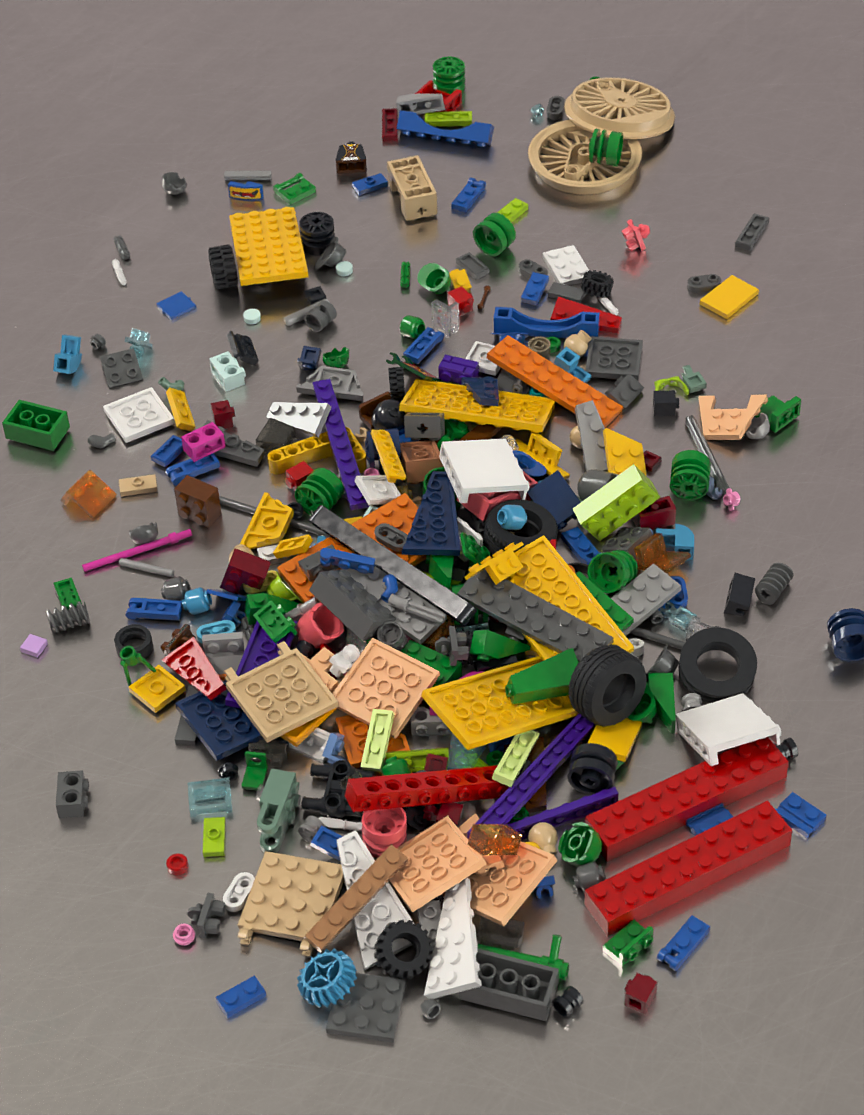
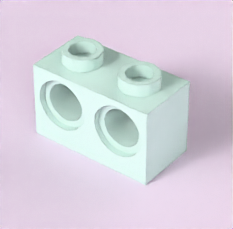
[209,351,246,392]

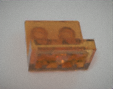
[60,470,116,518]
[634,533,691,573]

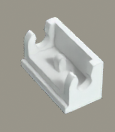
[289,727,330,763]

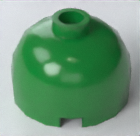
[558,822,602,867]

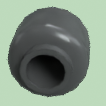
[161,576,191,601]
[573,862,606,893]

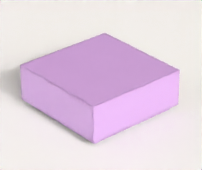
[20,634,48,658]

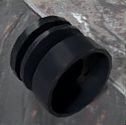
[299,212,335,256]

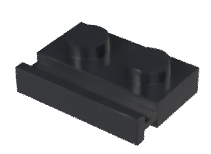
[227,331,259,365]

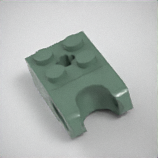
[257,768,301,853]

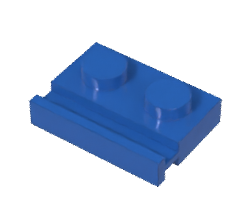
[775,792,827,838]
[686,803,733,836]

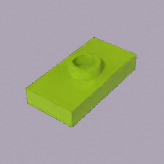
[203,817,226,857]

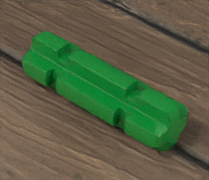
[400,262,411,288]

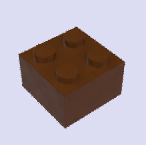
[174,475,222,528]

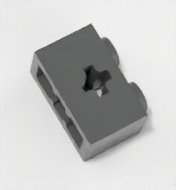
[404,412,445,441]

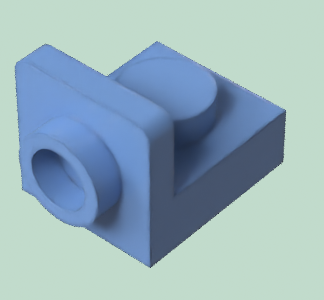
[322,733,348,764]

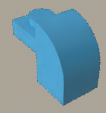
[53,334,82,374]
[554,347,592,383]
[656,524,695,560]

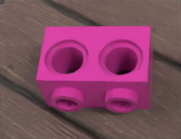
[181,422,226,462]

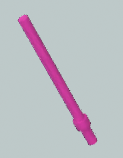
[82,529,192,572]

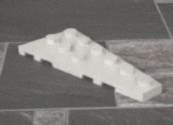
[337,830,415,971]
[424,877,481,999]

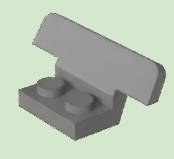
[202,632,245,674]

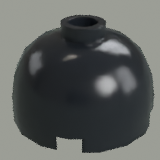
[371,399,407,431]

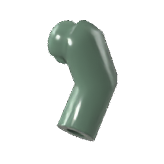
[158,377,184,391]

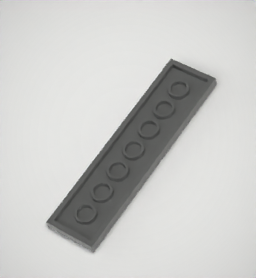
[457,570,614,663]

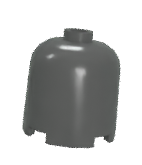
[577,469,619,500]

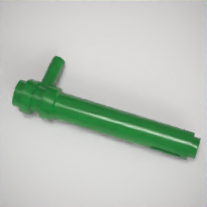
[477,934,569,982]

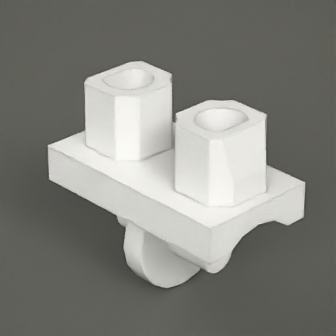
[329,644,360,678]

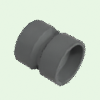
[304,300,337,332]
[377,621,408,652]

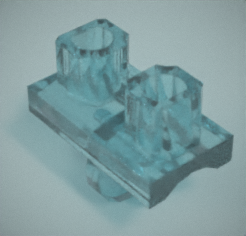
[124,328,153,358]

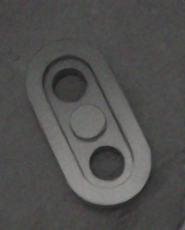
[547,96,565,120]
[519,259,548,279]
[687,274,721,293]
[374,523,408,552]

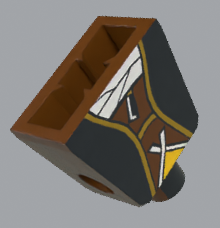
[336,141,367,174]

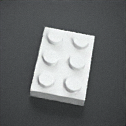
[542,245,589,286]

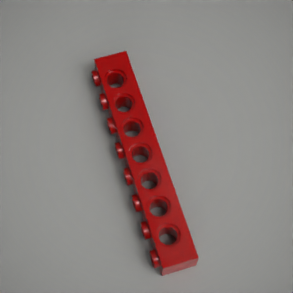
[345,765,509,812]

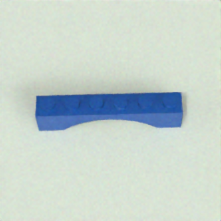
[397,110,494,147]
[494,307,600,338]

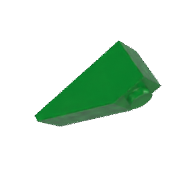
[426,555,454,590]
[245,593,301,625]
[470,630,531,662]
[646,673,676,733]

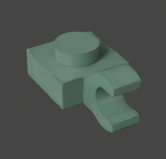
[681,365,707,393]

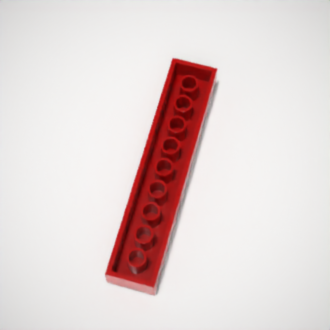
[585,737,789,862]
[584,800,793,937]

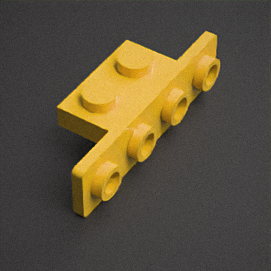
[371,430,406,483]
[508,433,570,479]
[464,542,524,585]

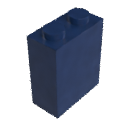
[527,470,581,531]

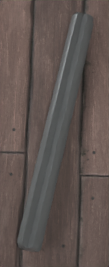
[685,415,729,495]

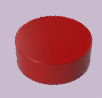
[166,853,188,875]

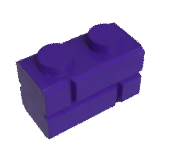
[438,354,479,385]

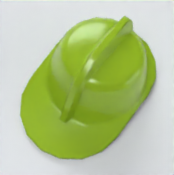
[267,571,303,604]

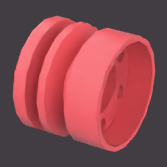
[362,807,407,858]

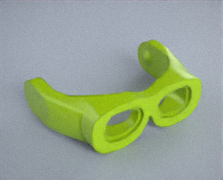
[654,376,689,395]

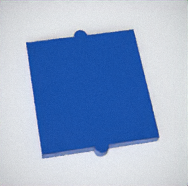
[156,291,197,320]
[206,589,247,601]

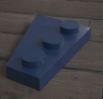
[461,377,499,406]

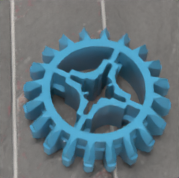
[297,948,357,1008]

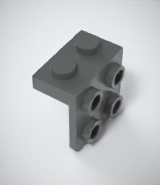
[602,527,659,567]

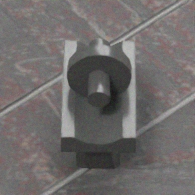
[435,626,469,666]
[187,893,226,939]

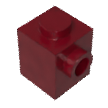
[211,400,235,429]
[624,973,658,1014]

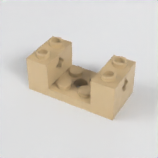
[387,155,437,221]

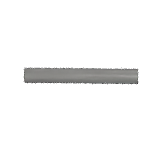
[119,558,175,577]

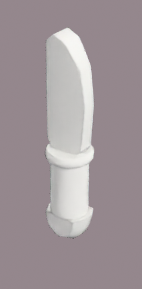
[112,259,127,286]
[597,296,619,315]
[319,817,362,832]

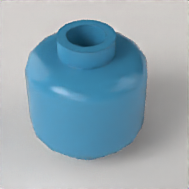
[497,505,527,530]
[182,587,212,615]

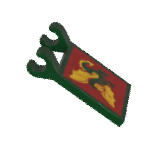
[386,352,441,382]

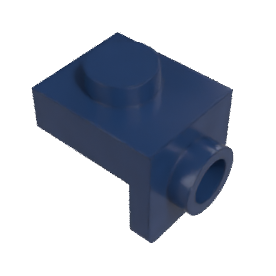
[297,346,321,371]

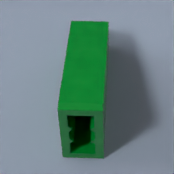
[505,648,578,704]

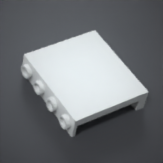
[439,439,529,503]
[675,693,781,766]

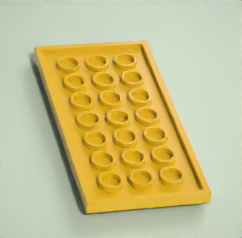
[229,207,309,286]
[399,378,556,433]
[507,535,634,661]
[421,656,579,750]

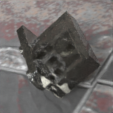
[476,916,525,950]

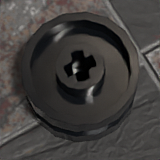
[567,743,618,795]

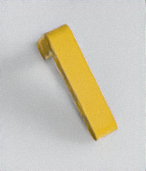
[267,427,367,474]

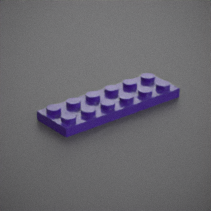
[225,620,298,708]

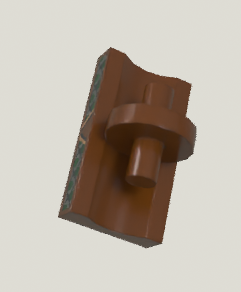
[161,624,197,655]

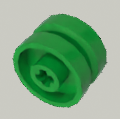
[473,213,516,256]

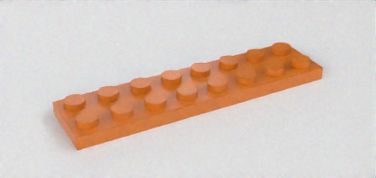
[486,335,623,428]

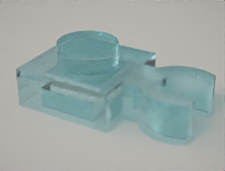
[660,602,697,632]

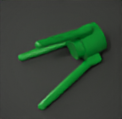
[120,646,156,687]

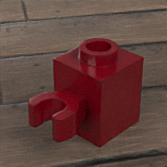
[423,802,464,827]

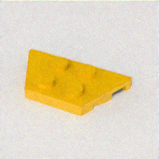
[603,428,646,475]
[240,492,294,549]

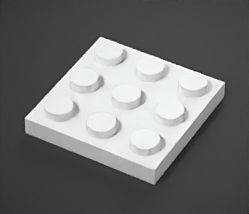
[103,387,175,443]

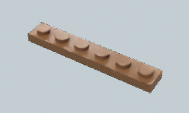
[304,844,408,953]

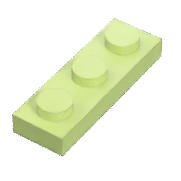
[360,709,395,772]

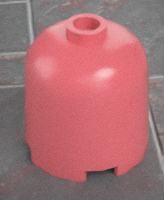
[296,602,344,649]

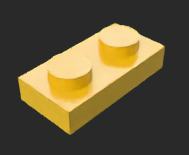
[273,534,313,559]

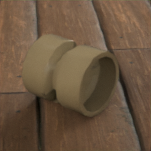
[528,337,550,361]

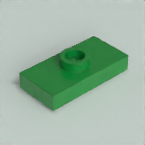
[53,577,82,610]

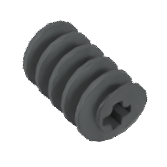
[755,562,794,605]
[46,601,90,632]

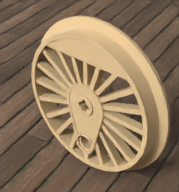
[564,78,675,139]
[528,120,642,195]

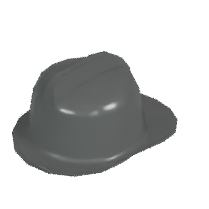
[314,237,346,270]
[646,644,679,675]

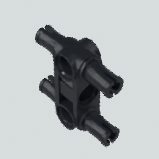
[301,760,374,819]

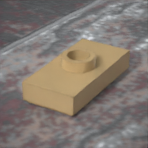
[119,474,158,497]

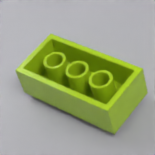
[573,464,660,541]

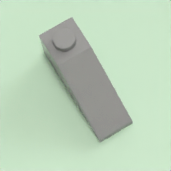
[396,94,445,114]

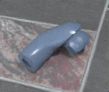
[706,477,723,500]

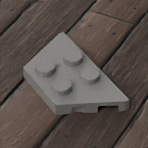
[296,366,364,401]

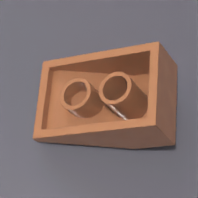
[400,440,443,484]

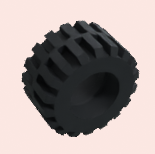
[208,244,238,290]
[374,920,434,980]

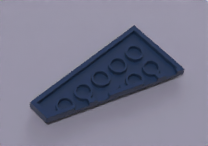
[402,471,461,556]

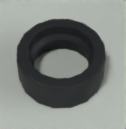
[114,624,153,659]

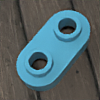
[196,620,236,644]

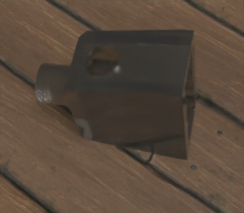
[256,417,302,455]

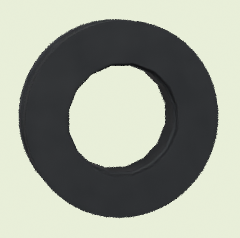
[678,627,757,703]

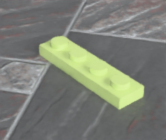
[492,730,540,787]

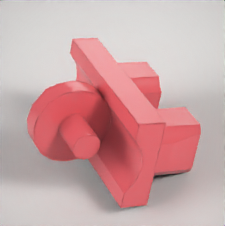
[622,219,650,251]

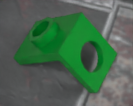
[241,751,268,791]

